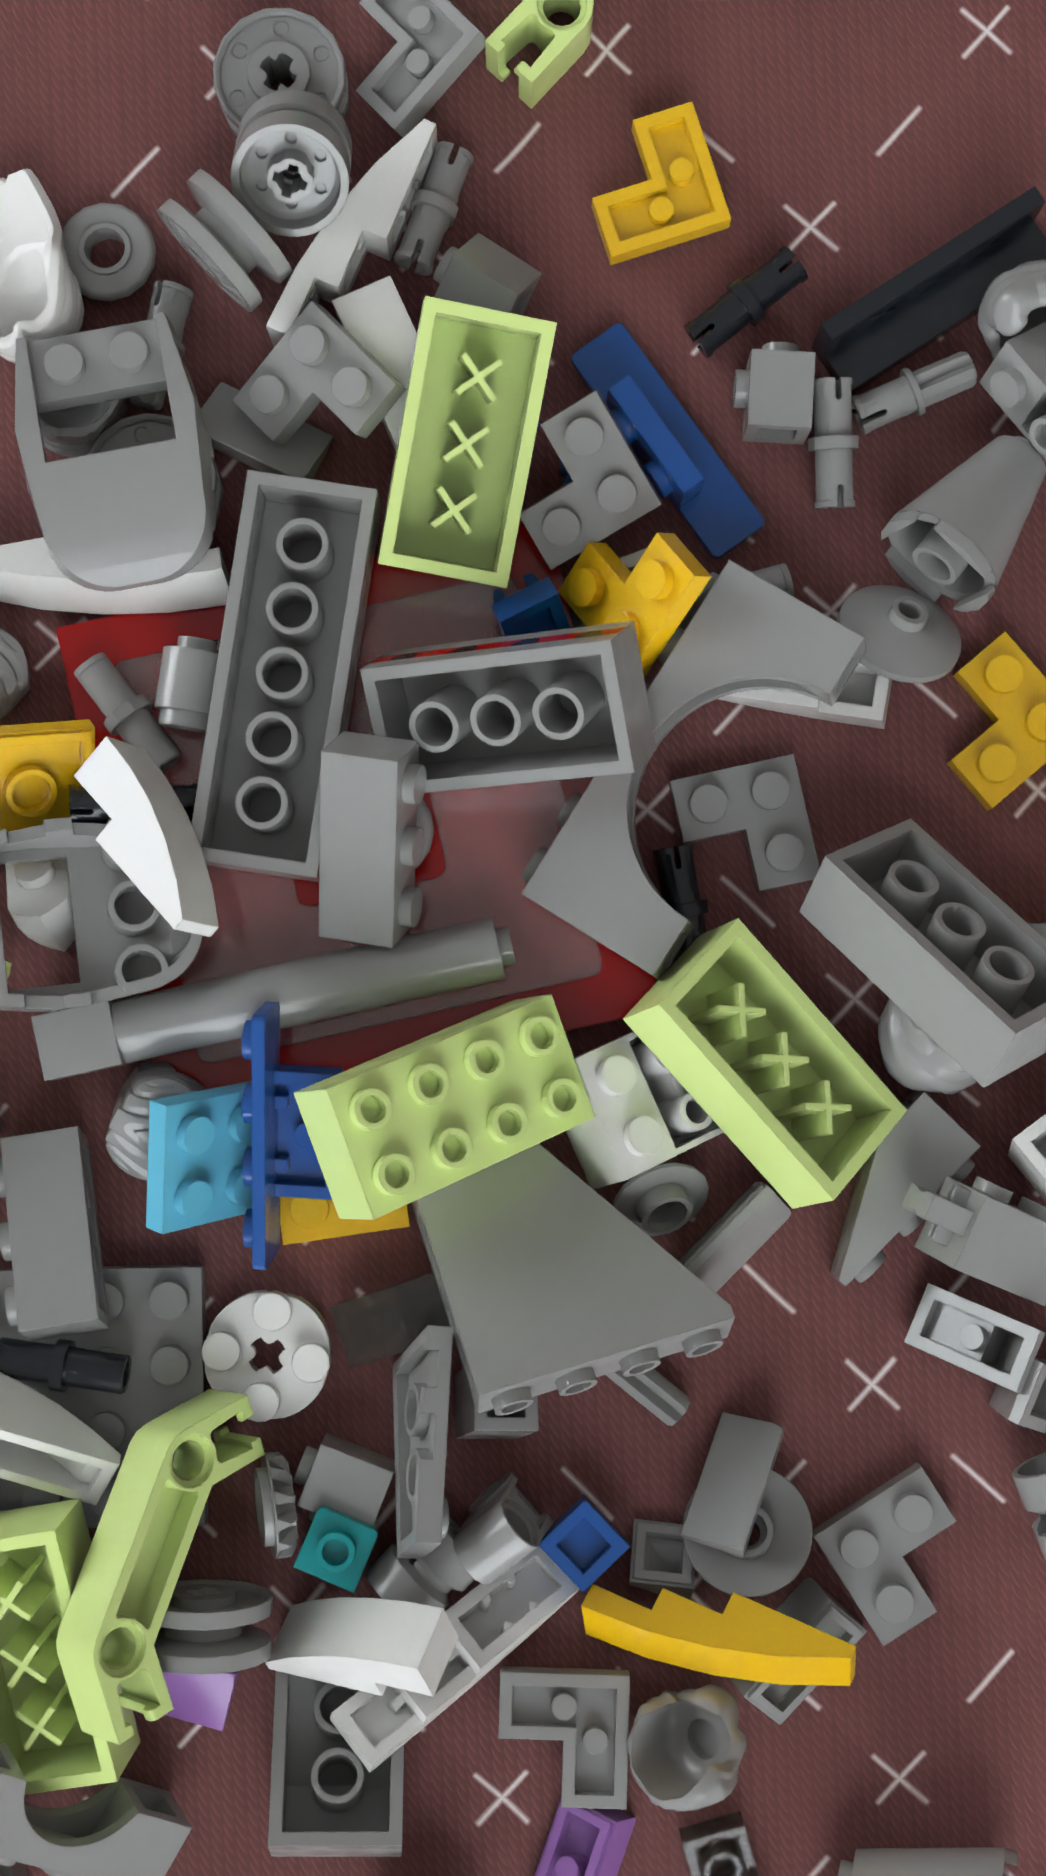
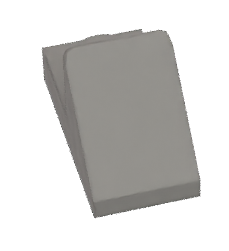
[904,1283,1045,1394]

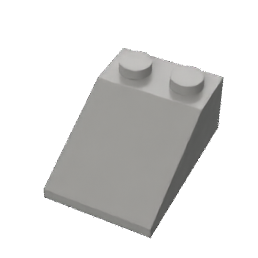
[268,1671,404,1857]

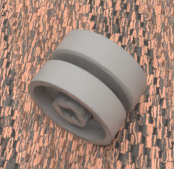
[230,89,352,237]

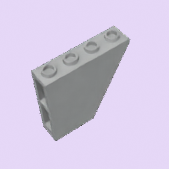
[411,1144,735,1416]

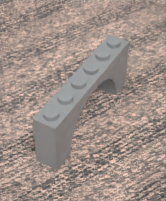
[521,560,866,979]

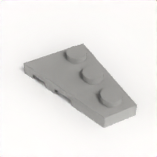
[392,1325,453,1559]

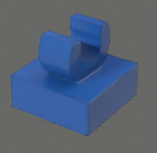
[490,573,570,636]
[539,1494,630,1592]

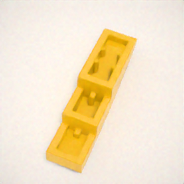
[581,1584,856,1686]

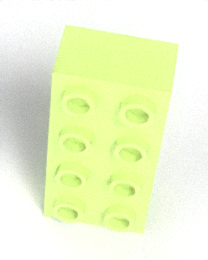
[377,296,557,588]
[623,918,907,1209]
[293,994,595,1220]
[0,1498,141,1795]

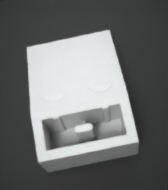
[566,1031,724,1189]

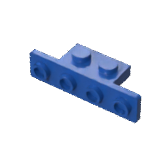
[571,323,765,560]
[241,1001,344,1270]

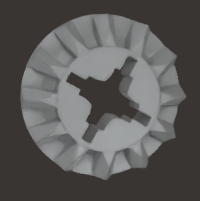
[253,1452,298,1559]

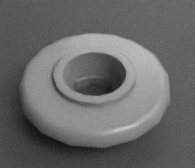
[62,202,157,302]
[613,1162,709,1237]

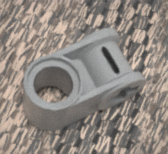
[453,1471,554,1585]

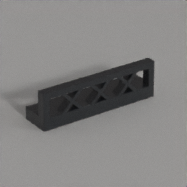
[811,186,1046,395]

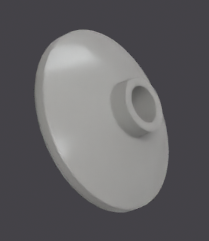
[837,585,961,683]
[683,1470,813,1598]

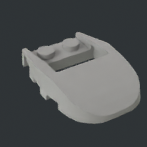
[15,312,216,592]
[0,817,203,1013]

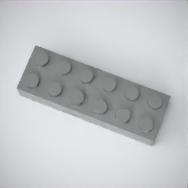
[191,470,382,882]

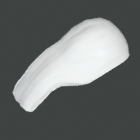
[0,168,84,364]

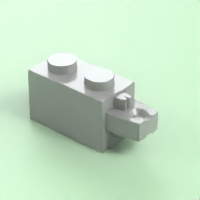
[901,1176,1046,1306]

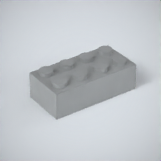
[799,818,1046,1088]

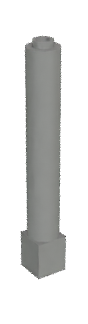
[31,917,516,1081]

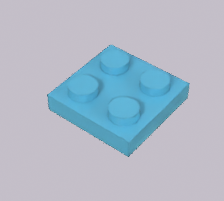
[146,1081,252,1234]

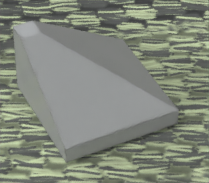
[629,1519,695,1600]

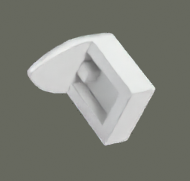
[5,859,75,952]

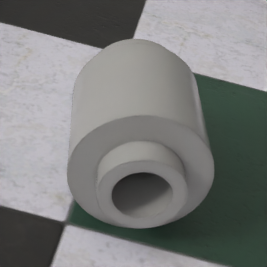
[154,636,218,733]

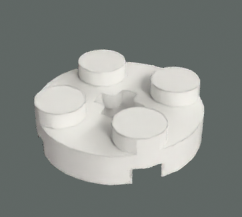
[202,1290,332,1422]

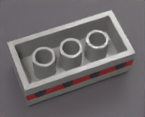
[360,621,657,793]

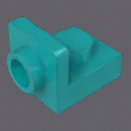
[293,1505,378,1593]

